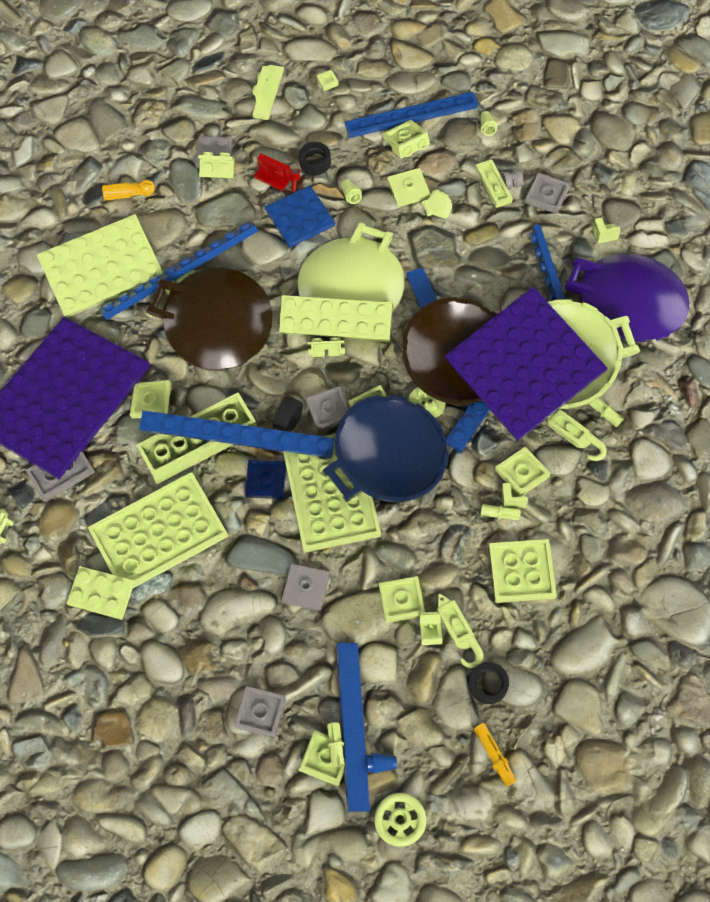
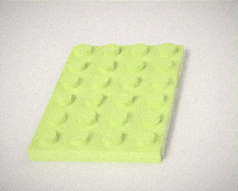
[37,214,163,318]
[283,434,381,553]
[88,472,228,588]

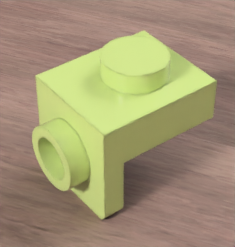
[420,612,442,645]

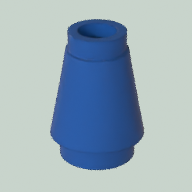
[366,752,397,774]

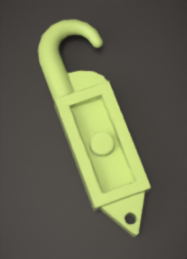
[547,409,607,461]
[436,594,484,668]

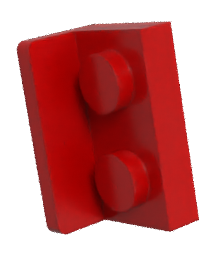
[254,153,291,191]

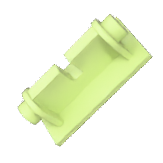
[307,338,345,358]

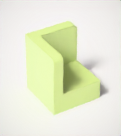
[593,218,621,243]
[501,483,528,508]

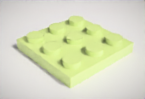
[489,539,557,603]

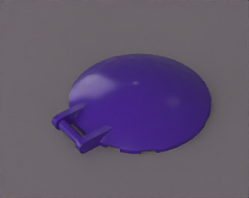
[564,253,689,342]

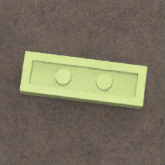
[476,159,513,208]

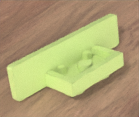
[252,65,284,120]

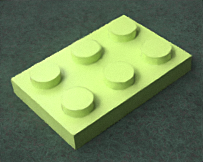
[66,566,135,620]

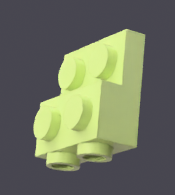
[382,120,430,158]

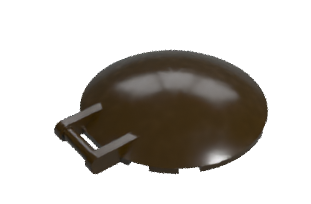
[146,268,272,371]
[402,297,499,405]

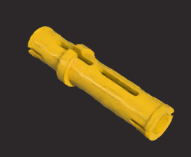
[473,723,517,787]

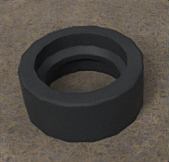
[298,142,331,176]
[273,396,303,432]
[469,662,509,704]

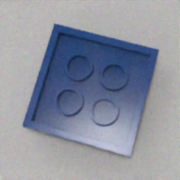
[265,185,335,248]

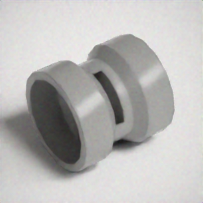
[502,169,523,189]

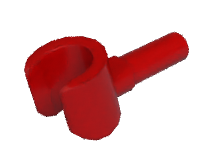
[290,169,300,193]

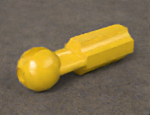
[102,179,155,201]

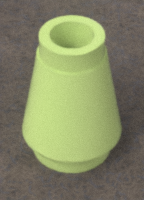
[480,111,498,136]
[341,179,362,204]

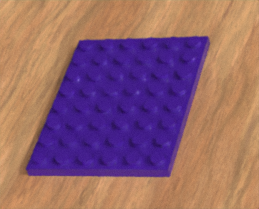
[0,317,150,480]

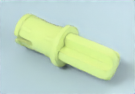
[589,398,624,427]
[481,503,521,520]
[327,722,345,767]

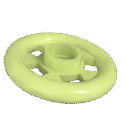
[374,793,426,847]

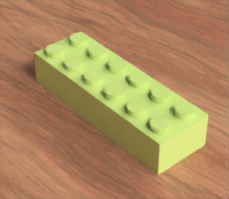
[279,295,393,342]
[136,393,257,484]

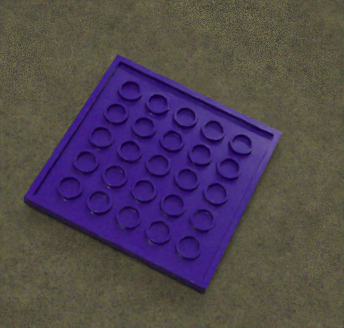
[445,287,608,442]

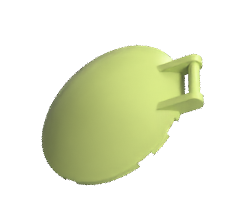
[298,222,405,312]
[548,300,640,409]

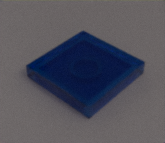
[245,460,287,499]

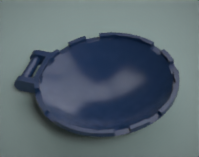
[322,395,449,502]

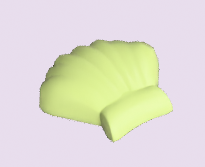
[421,189,452,218]

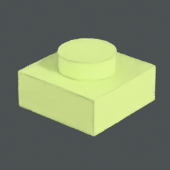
[316,70,339,91]

